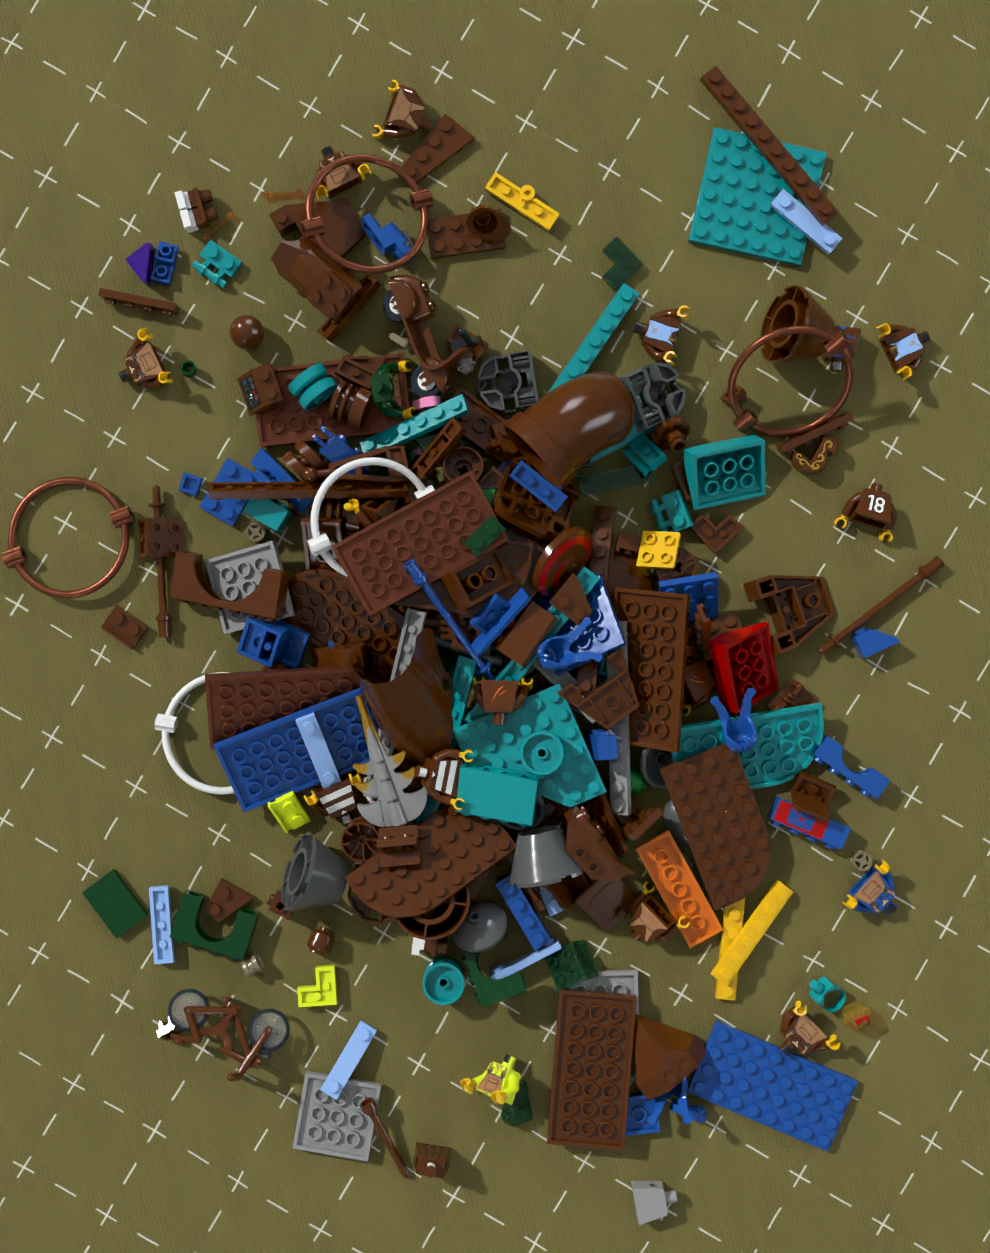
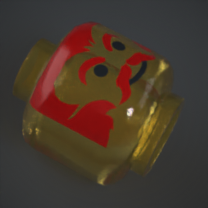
[841,1001,872,1030]

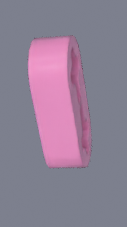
[412,396,441,412]

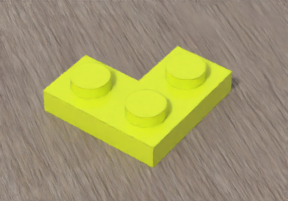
[297,965,338,1007]

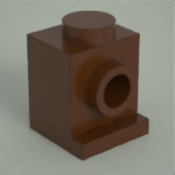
[614,532,642,555]
[267,890,294,920]

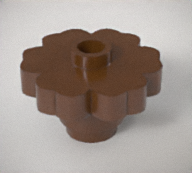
[652,416,691,452]

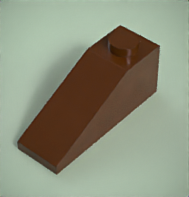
[311,642,370,668]

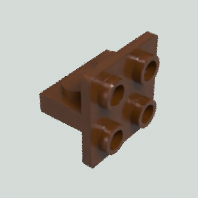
[376,825,420,868]

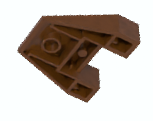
[269,199,366,258]
[743,575,835,655]

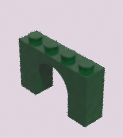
[170,890,260,961]
[460,930,528,1008]

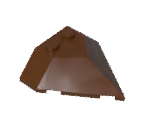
[633,1014,707,1100]

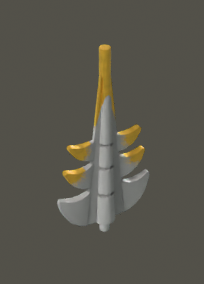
[353,694,428,827]

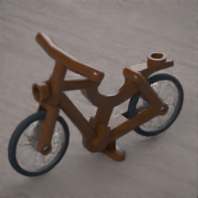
[168,989,290,1081]

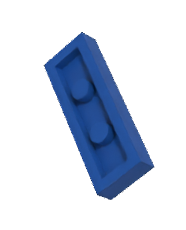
[509,460,568,512]

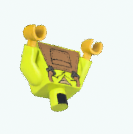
[460,1054,521,1105]

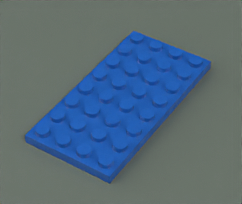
[213,687,378,812]
[687,1020,858,1152]

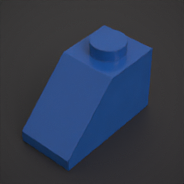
[850,627,900,658]

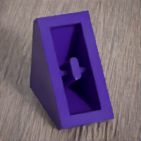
[125,243,155,286]

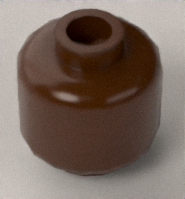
[307,926,335,956]

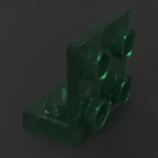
[545,940,599,992]

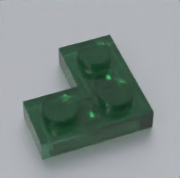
[602,236,643,292]

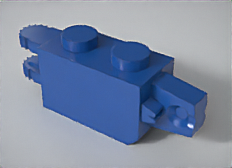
[312,425,373,475]

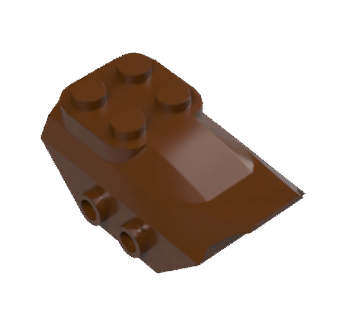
[271,236,362,323]
[562,804,636,881]

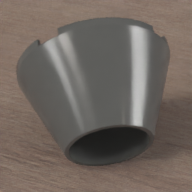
[510,825,585,888]
[281,833,349,911]

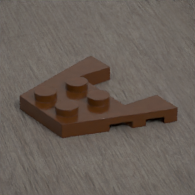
[557,647,639,730]

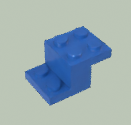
[237,617,311,669]

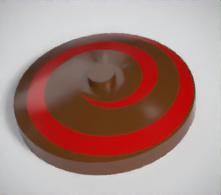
[532,526,594,597]

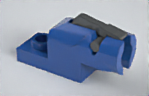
[361,213,416,265]

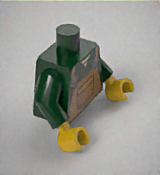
[370,360,416,420]

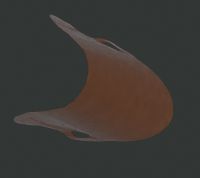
[343,627,454,766]

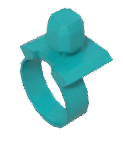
[809,976,846,1013]

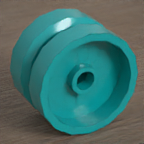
[288,363,338,411]
[520,730,565,775]
[422,956,465,1005]

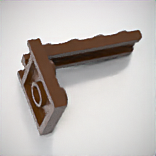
[692,604,743,662]
[596,766,664,841]

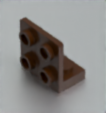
[139,518,184,558]

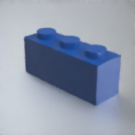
[582,728,618,760]

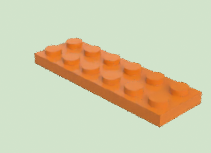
[634,829,723,948]

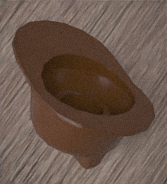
[466,205,511,242]

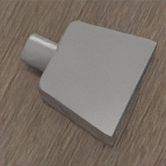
[631,1181,677,1225]

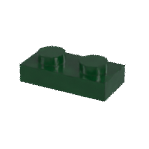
[463,515,506,557]

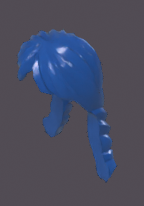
[537,617,603,670]
[710,688,758,753]
[647,1077,692,1124]

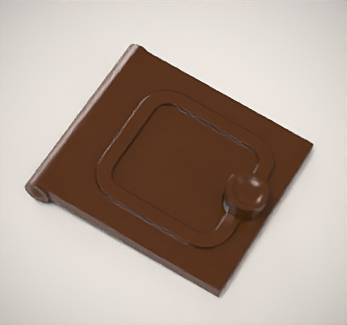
[573,880,636,933]

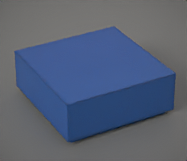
[178,472,203,497]

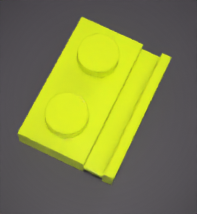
[268,791,311,833]

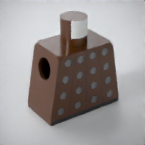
[413,1142,452,1178]

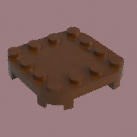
[494,457,580,543]

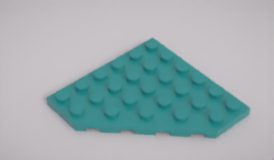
[453,683,607,808]

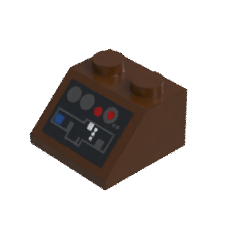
[237,363,287,416]

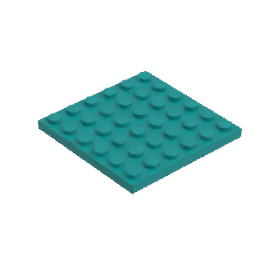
[688,127,827,267]

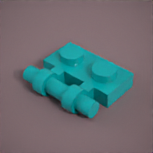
[192,240,243,289]
[650,489,694,532]

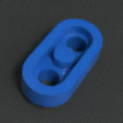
[669,1099,708,1123]

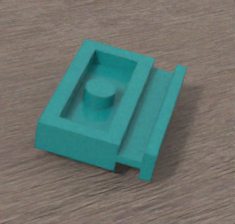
[622,434,667,477]

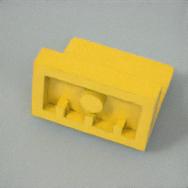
[636,531,681,576]

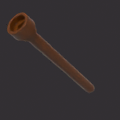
[360,1097,410,1178]

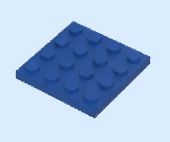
[536,573,627,676]

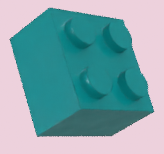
[243,498,294,534]

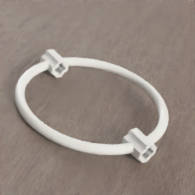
[307,457,435,577]
[155,672,234,795]

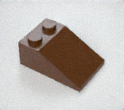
[441,548,515,612]

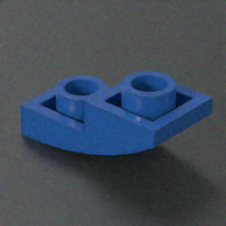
[150,241,179,287]

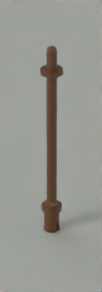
[148,485,172,638]
[818,556,944,655]

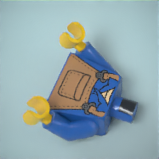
[842,859,897,914]

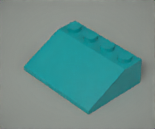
[684,434,766,510]

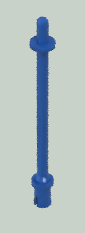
[404,559,496,680]

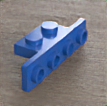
[251,448,314,512]
[470,588,531,656]

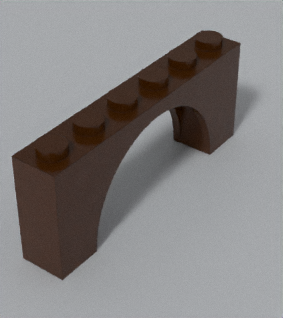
[170,551,290,621]

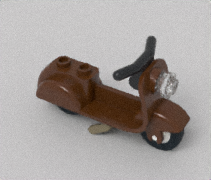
[383,275,482,398]

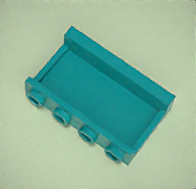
[455,761,541,827]

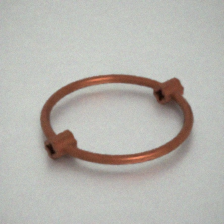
[300,154,434,274]
[727,326,854,437]
[2,477,135,598]

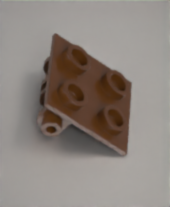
[767,678,819,710]

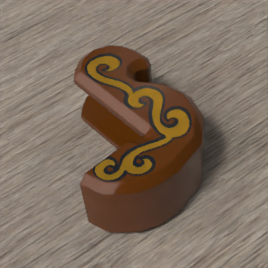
[790,437,839,475]

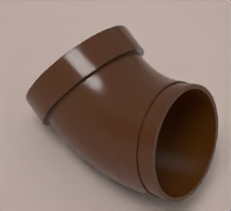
[503,371,634,490]

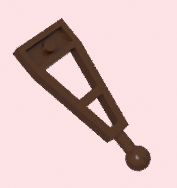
[302,444,410,485]

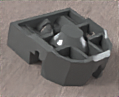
[477,350,539,415]
[618,363,686,433]

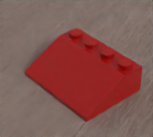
[709,622,779,714]

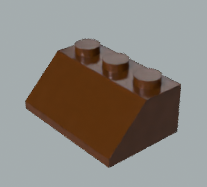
[491,600,557,668]

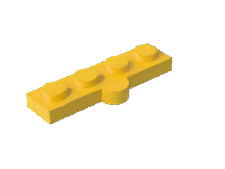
[485,172,560,232]

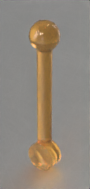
[262,189,303,199]
[202,212,234,242]

